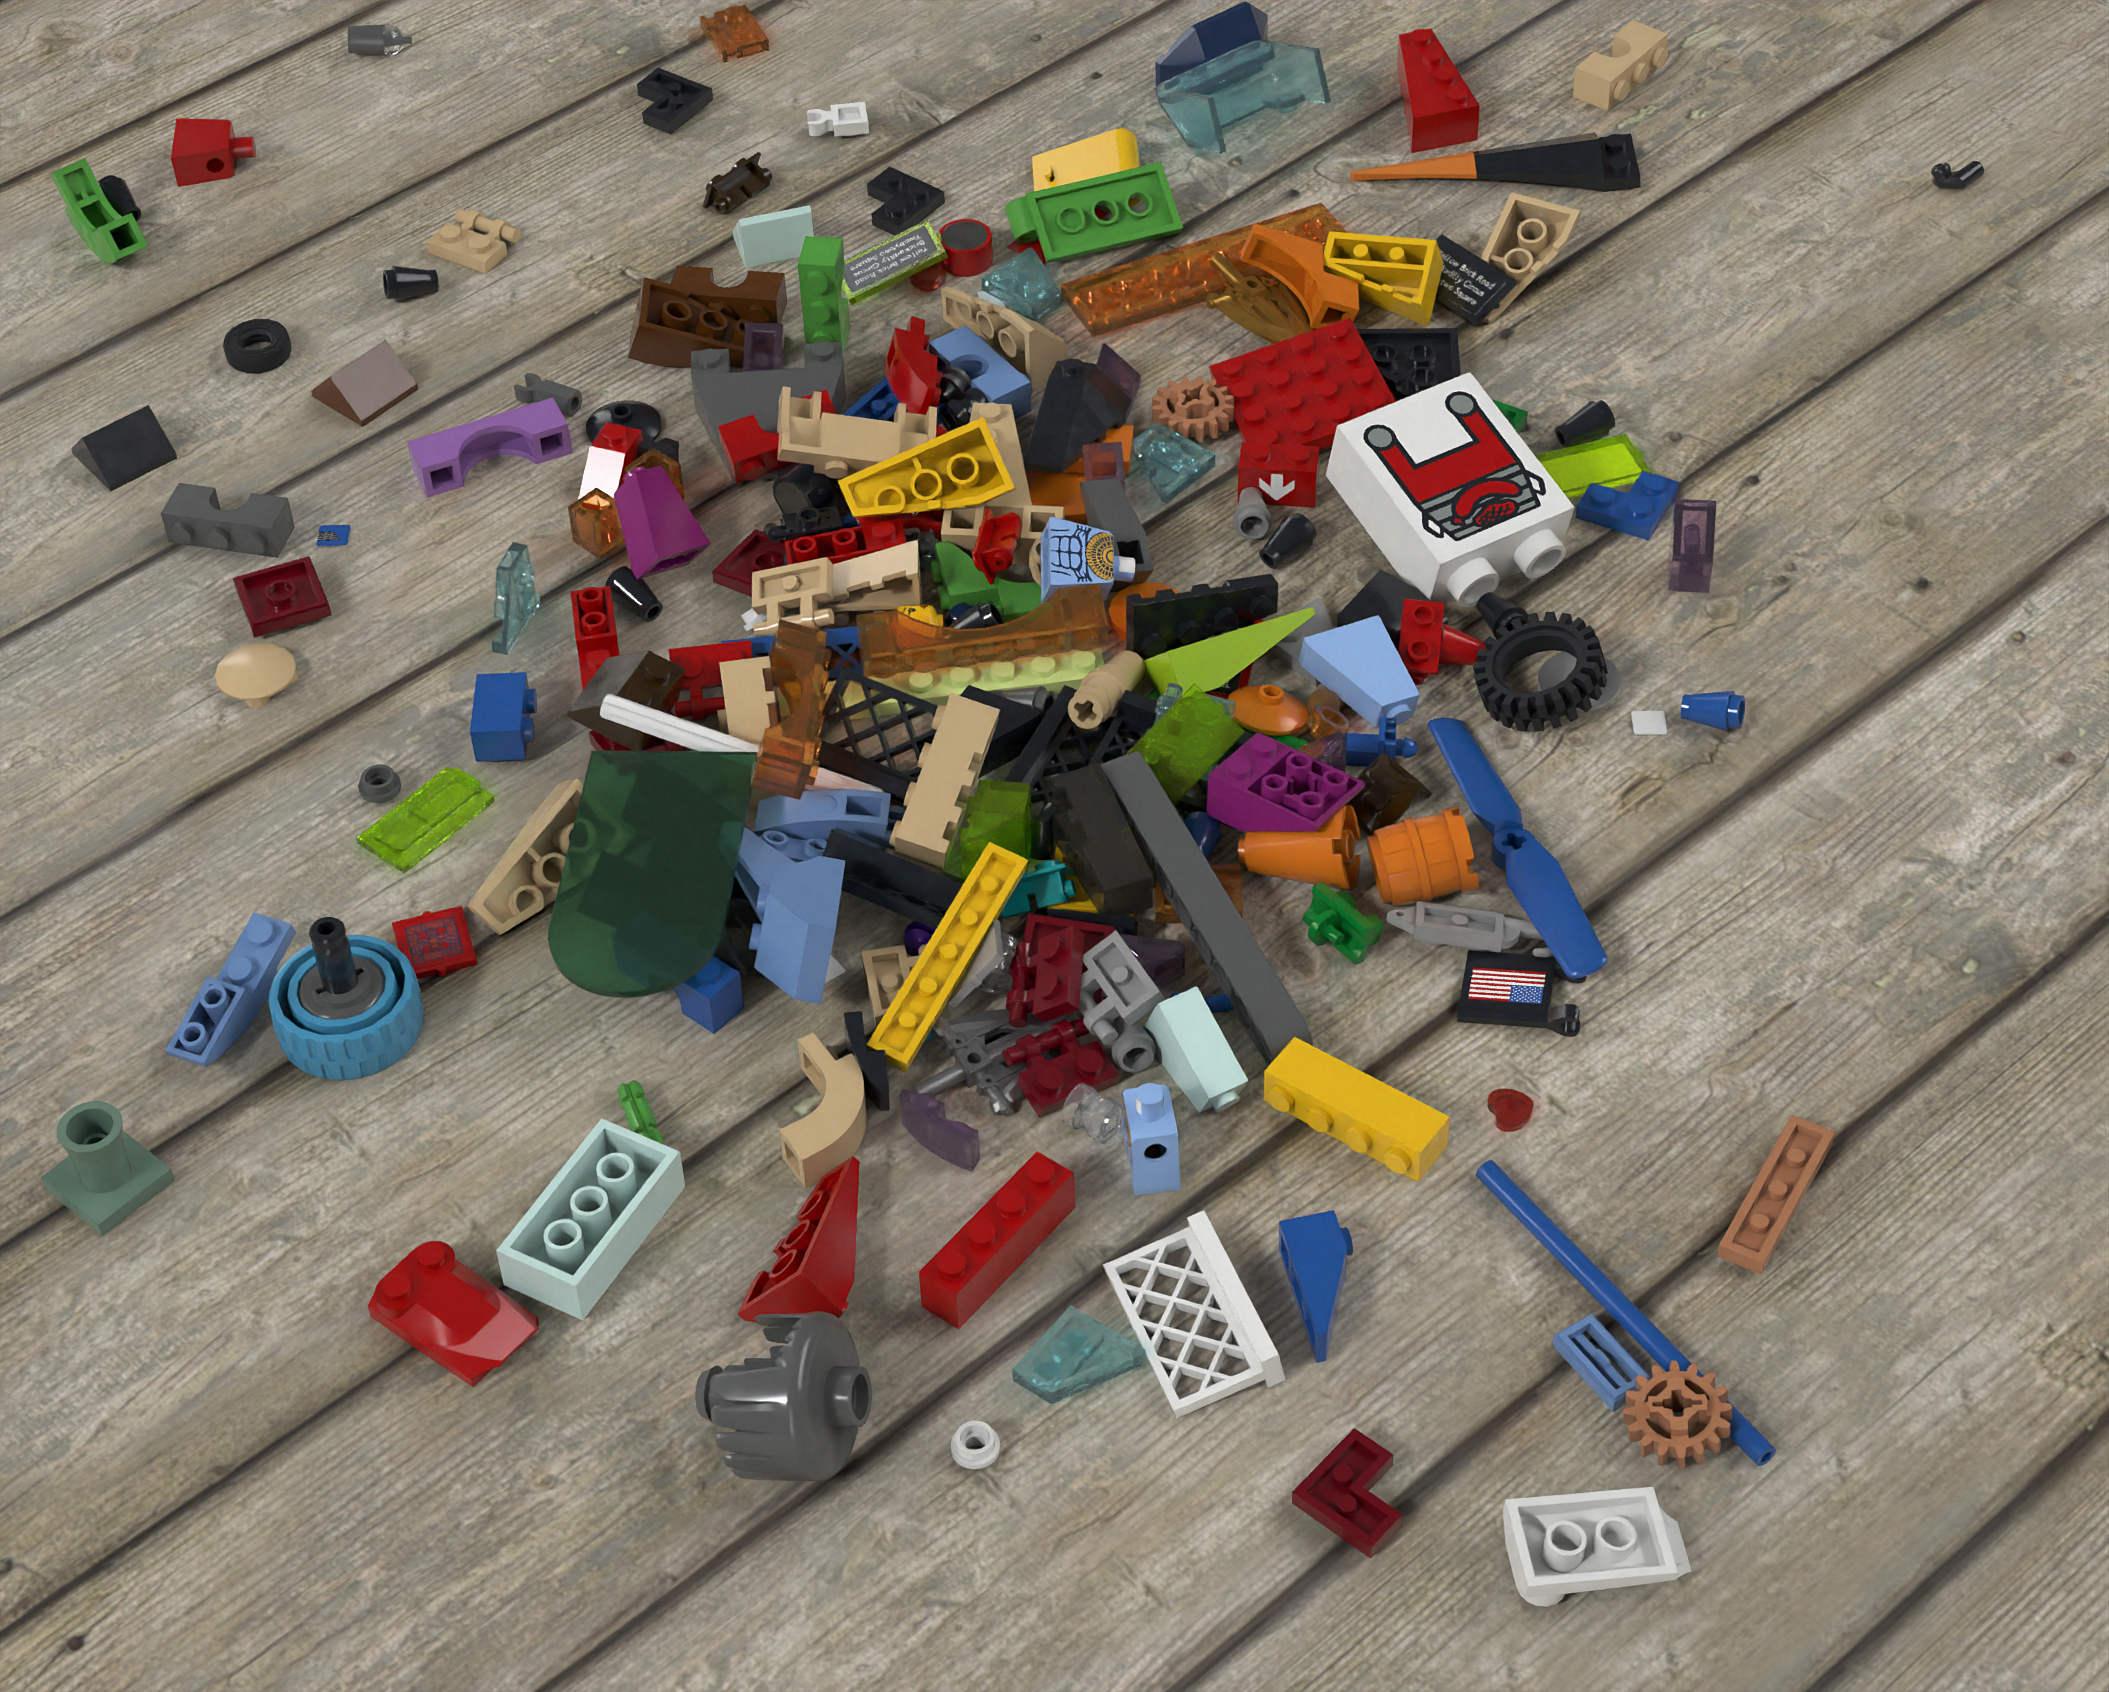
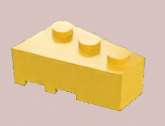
[1323,231,1444,327]

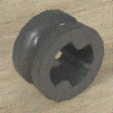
[939,366,972,402]

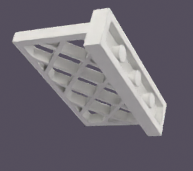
[1103,1210,1286,1419]

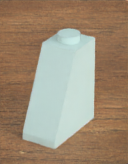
[1143,986,1248,1113]

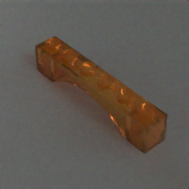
[856,583,1108,679]
[750,619,831,800]

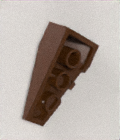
[628,277,786,367]

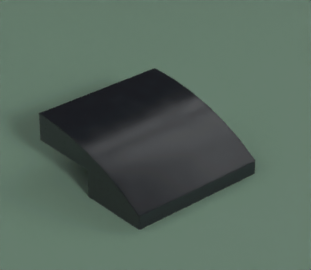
[1337,569,1448,652]

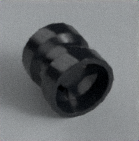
[939,387,989,432]

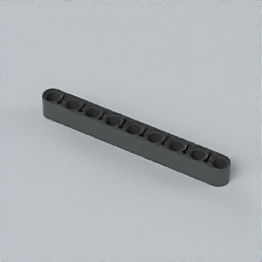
[1096,750,1313,1065]

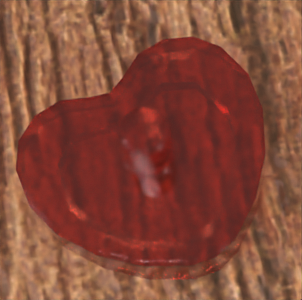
[1487,1088,1534,1132]

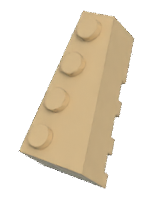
[970,403,1032,518]
[889,693,1000,871]

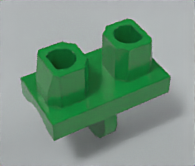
[1302,882,1384,964]

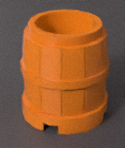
[1366,806,1479,906]

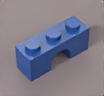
[612,912,744,1034]

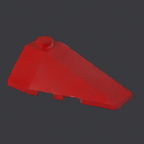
[737,1156,860,1323]

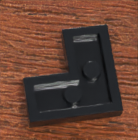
[637,67,713,135]
[867,166,945,238]

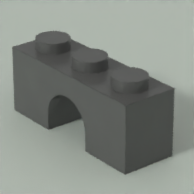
[161,483,295,558]

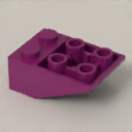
[1206,732,1365,831]

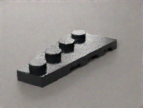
[1126,574,1278,661]

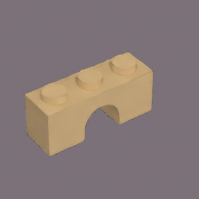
[1573,20,1668,111]
[941,503,1065,565]

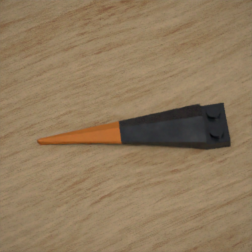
[1350,132,1641,192]

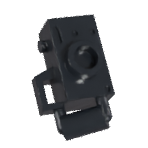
[763,506,843,543]

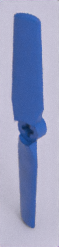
[1427,718,1608,979]

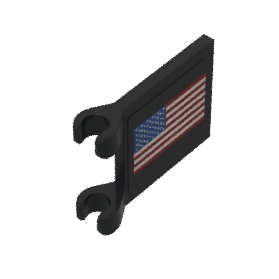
[1457,950,1587,1037]

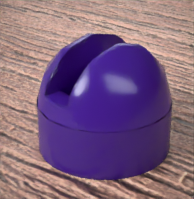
[903,921,936,957]

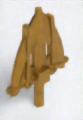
[1206,252,1313,344]

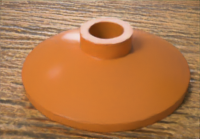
[1226,685,1309,736]

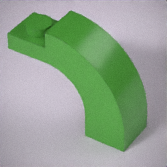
[51,158,148,264]

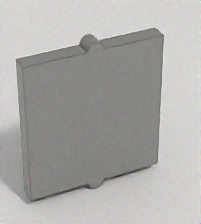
[948,919,1004,1008]

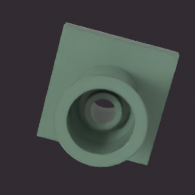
[40,1101,175,1236]

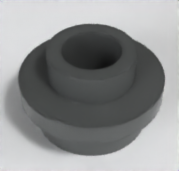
[358,764,401,803]

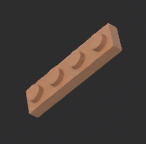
[1717,1115,1835,1275]

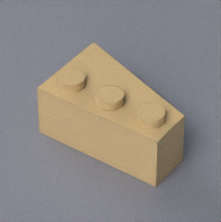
[799,540,922,633]
[717,656,788,809]

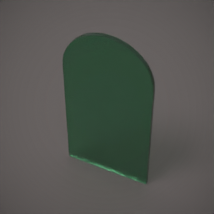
[548,751,758,998]

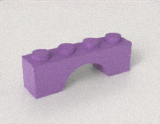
[407,398,573,498]

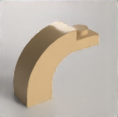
[779,1032,867,1189]

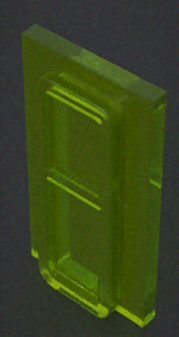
[356,766,495,874]

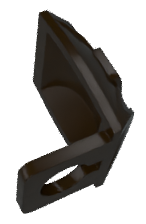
[1345,752,1432,836]

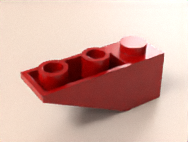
[784,518,906,565]

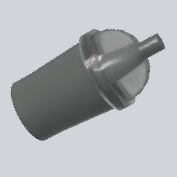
[348,23,412,57]

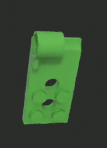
[1005,162,1183,262]

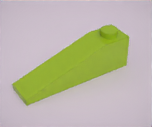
[1144,606,1315,708]

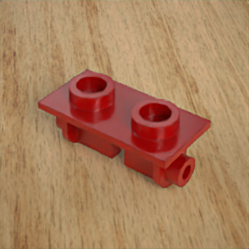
[972,508,1023,585]
[1398,598,1445,685]

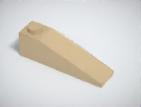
[941,286,1068,390]

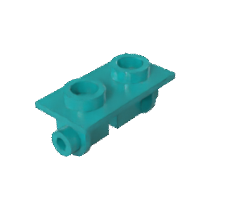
[999,860,1077,919]

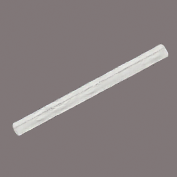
[600,694,885,793]

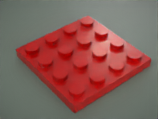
[1209,318,1396,450]

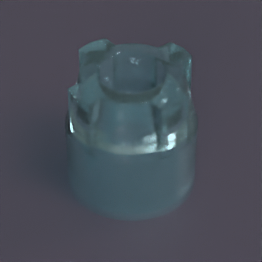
[910,529,939,572]

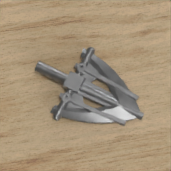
[911,1009,1078,1117]

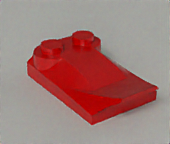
[368,1241,539,1387]

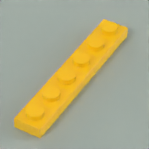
[866,842,1028,1073]

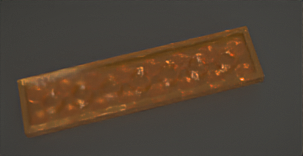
[1061,203,1348,337]

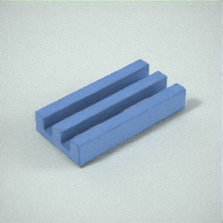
[1552,1314,1651,1412]

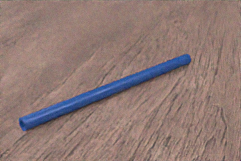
[1476,1160,1776,1466]

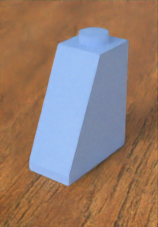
[1298,615,1420,728]

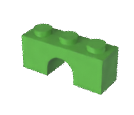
[798,236,850,353]

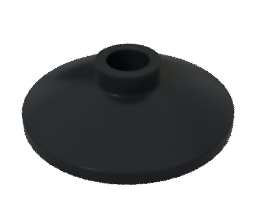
[586,400,662,443]

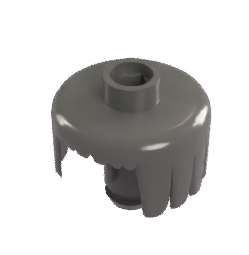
[695,1311,872,1481]

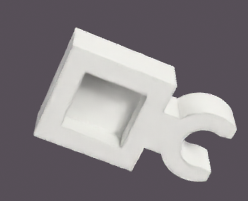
[807,102,869,137]

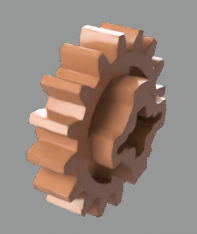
[1152,376,1234,443]
[1623,1360,1732,1469]

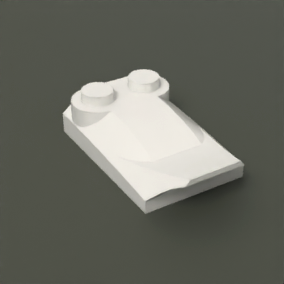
[1503,1487,1692,1607]

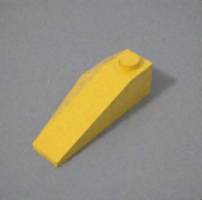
[838,417,1016,518]

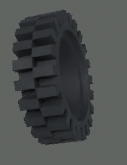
[1473,611,1608,732]

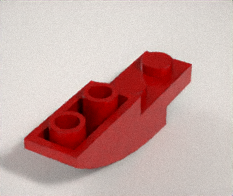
[885,316,942,415]
[570,586,620,691]

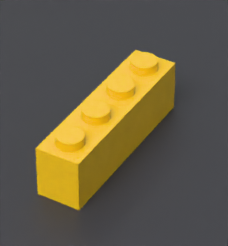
[1264,1037,1450,1182]

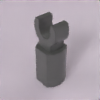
[514,373,582,417]

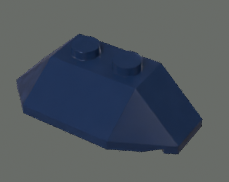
[1155,1,1268,97]

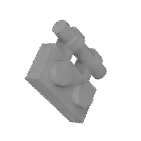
[1079,931,1166,1045]

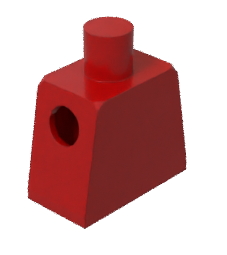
[171,118,256,187]

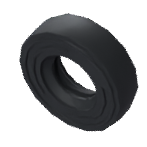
[223,319,292,373]

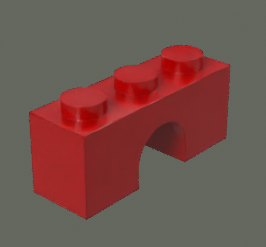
[718,389,837,483]

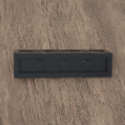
[823,827,966,929]

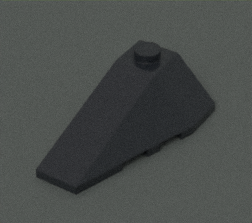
[1024,358,1133,473]

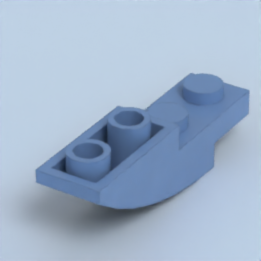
[754,789,906,849]
[165,912,296,1067]

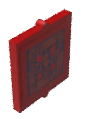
[392,906,478,979]

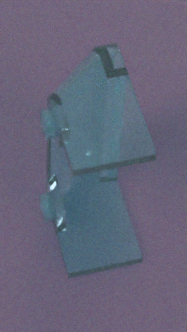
[1155,40,1331,154]

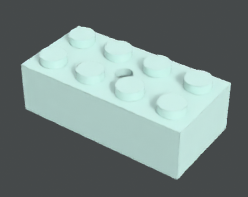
[496,1118,685,1320]

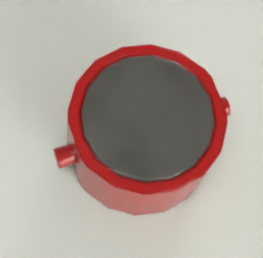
[937,219,993,277]

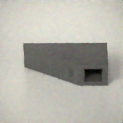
[1080,479,1153,592]

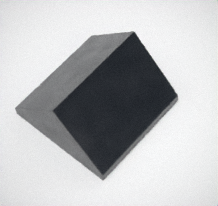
[71,405,177,491]

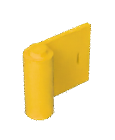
[1032,128,1141,207]

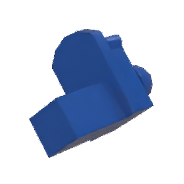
[1344,714,1418,767]

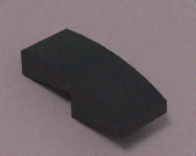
[844,1011,890,1111]

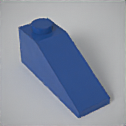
[1278,1210,1353,1363]

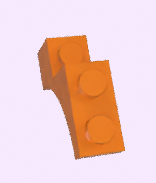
[1241,224,1359,329]

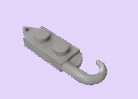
[1386,901,1554,958]

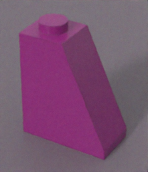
[613,465,711,580]

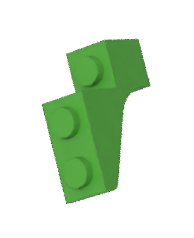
[930,542,1054,642]

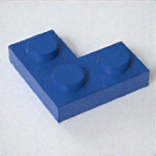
[1575,471,1679,541]

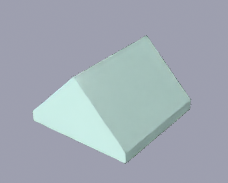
[732,205,814,268]

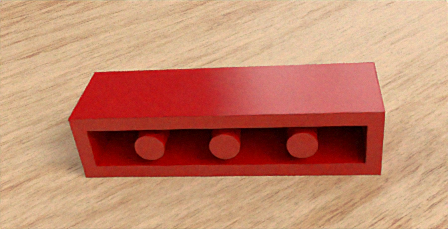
[919,1151,1076,1330]

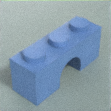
[928,325,1033,420]

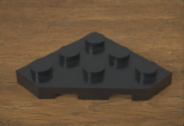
[1357,328,1461,399]

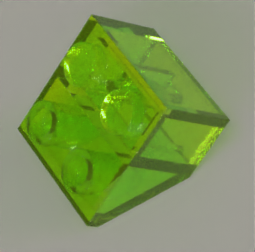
[959,779,1032,880]

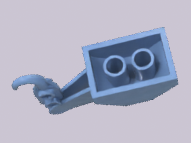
[719,824,845,1004]

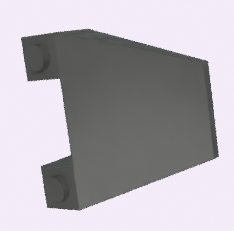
[691,341,846,482]

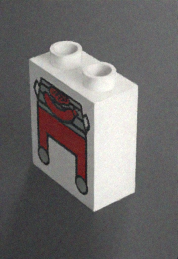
[1326,372,1575,607]

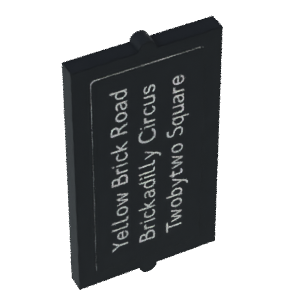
[1435,234,1517,328]

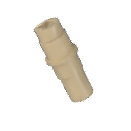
[1068,651,1146,729]

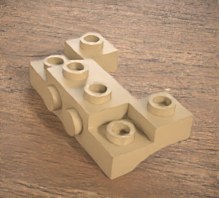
[777,386,937,479]

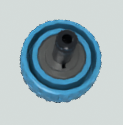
[269,917,424,1080]

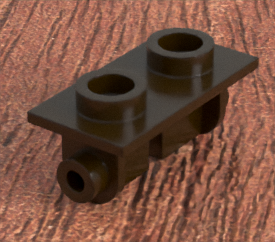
[703,152,772,214]

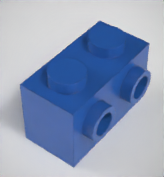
[470,672,537,762]

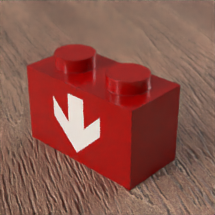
[1238,442,1320,508]

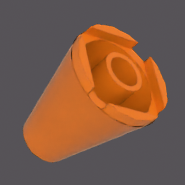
[1238,805,1361,890]

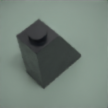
[920,685,1042,779]

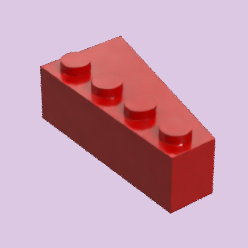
[1397,28,1480,153]

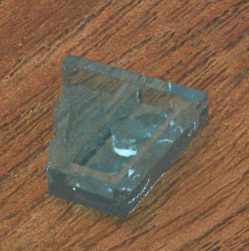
[982,247,1060,321]
[492,542,540,655]

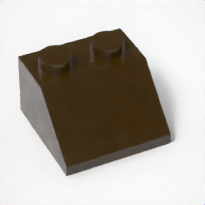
[566,651,686,754]

